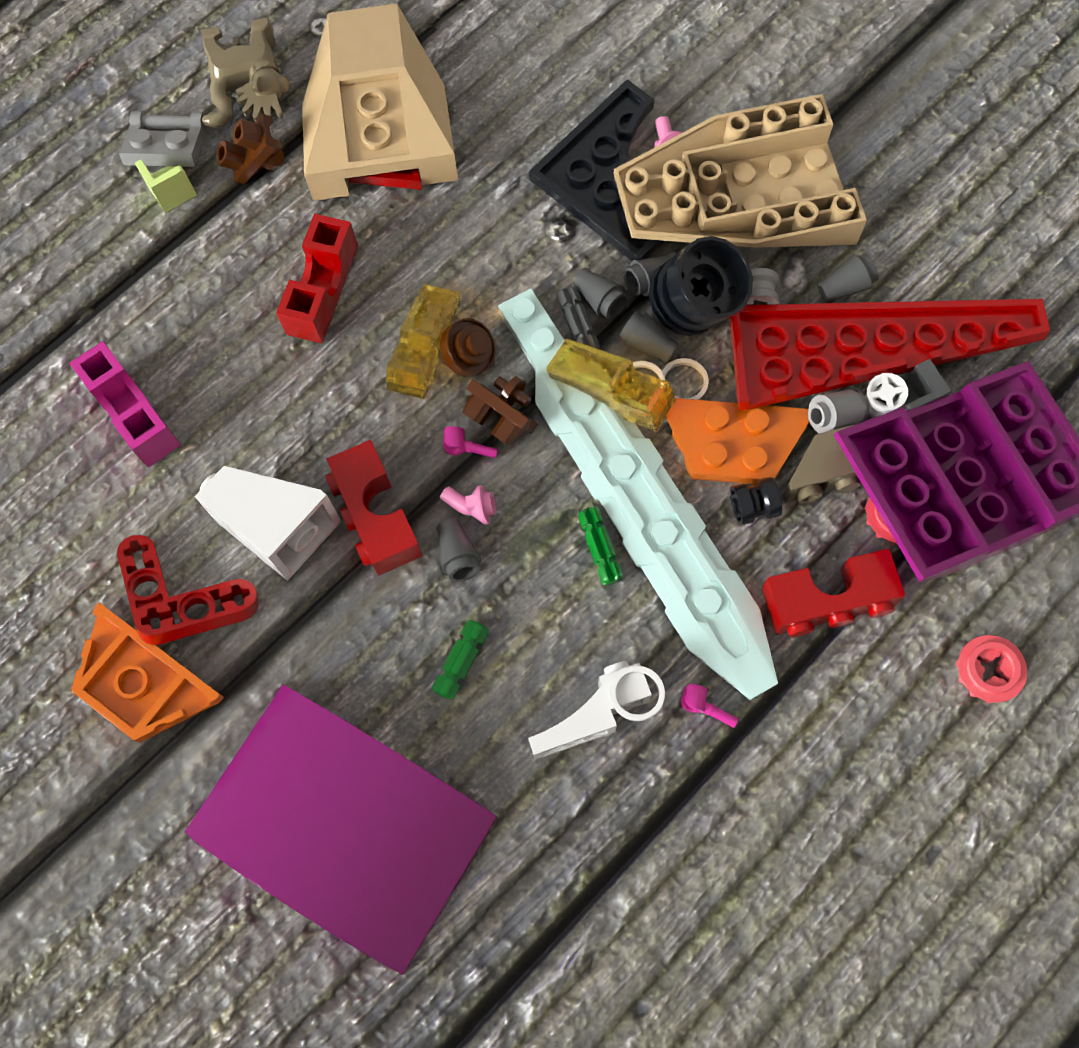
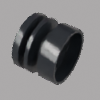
[649,236,753,336]

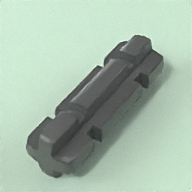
[558,287,600,358]

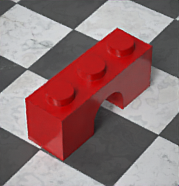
[276,213,358,344]
[325,439,423,576]
[761,548,906,638]

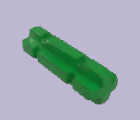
[579,507,623,586]
[432,620,488,700]

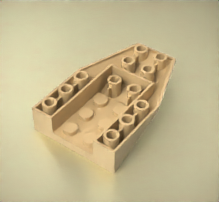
[302,3,458,201]
[614,94,867,248]

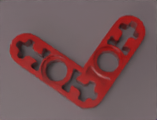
[117,535,259,645]

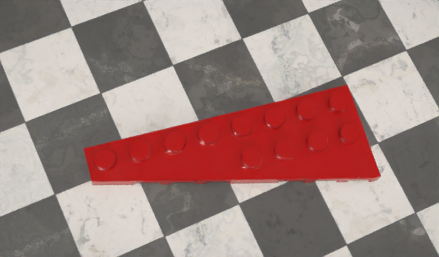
[730,299,1050,410]

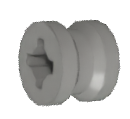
[746,268,779,305]

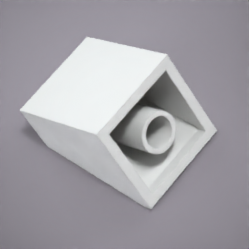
[195,466,342,581]

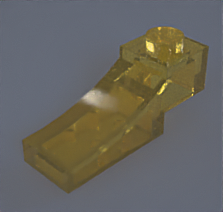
[387,284,461,399]
[546,339,676,431]

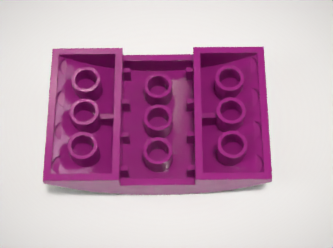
[834,361,1079,582]
[184,685,497,975]

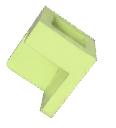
[135,159,197,213]

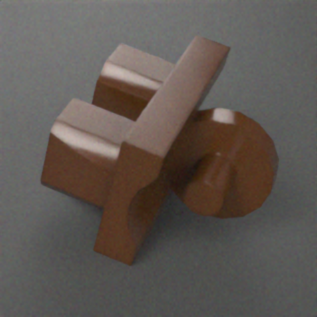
[217,113,284,184]
[462,375,538,446]

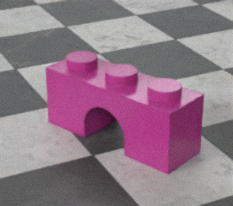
[69,341,181,468]

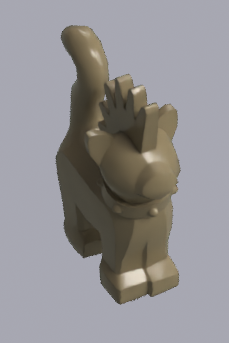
[202,18,290,129]

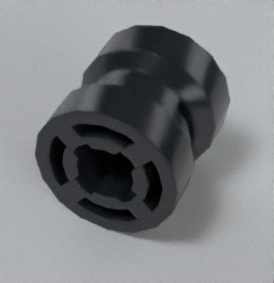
[730,477,782,526]

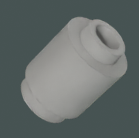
[808,389,869,434]

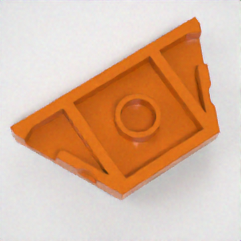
[660,397,810,484]
[71,602,224,743]

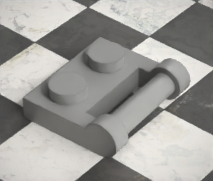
[119,111,207,167]

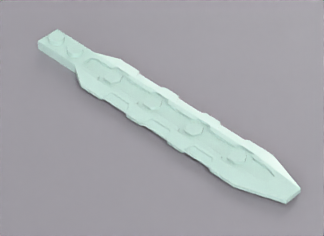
[498,288,778,700]

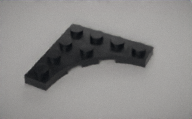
[529,79,664,261]

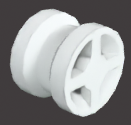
[865,373,908,418]

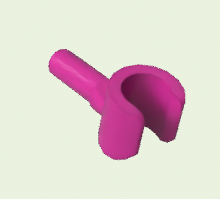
[443,426,498,458]
[681,684,738,728]

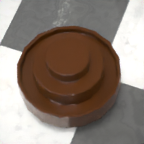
[440,318,496,377]

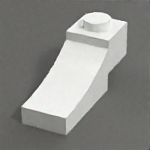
[528,661,652,760]

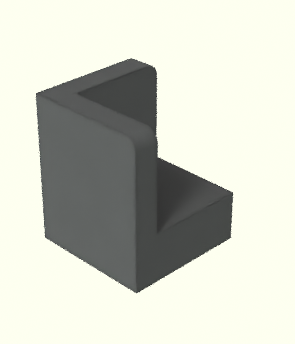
[882,359,951,411]

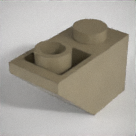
[783,425,861,504]

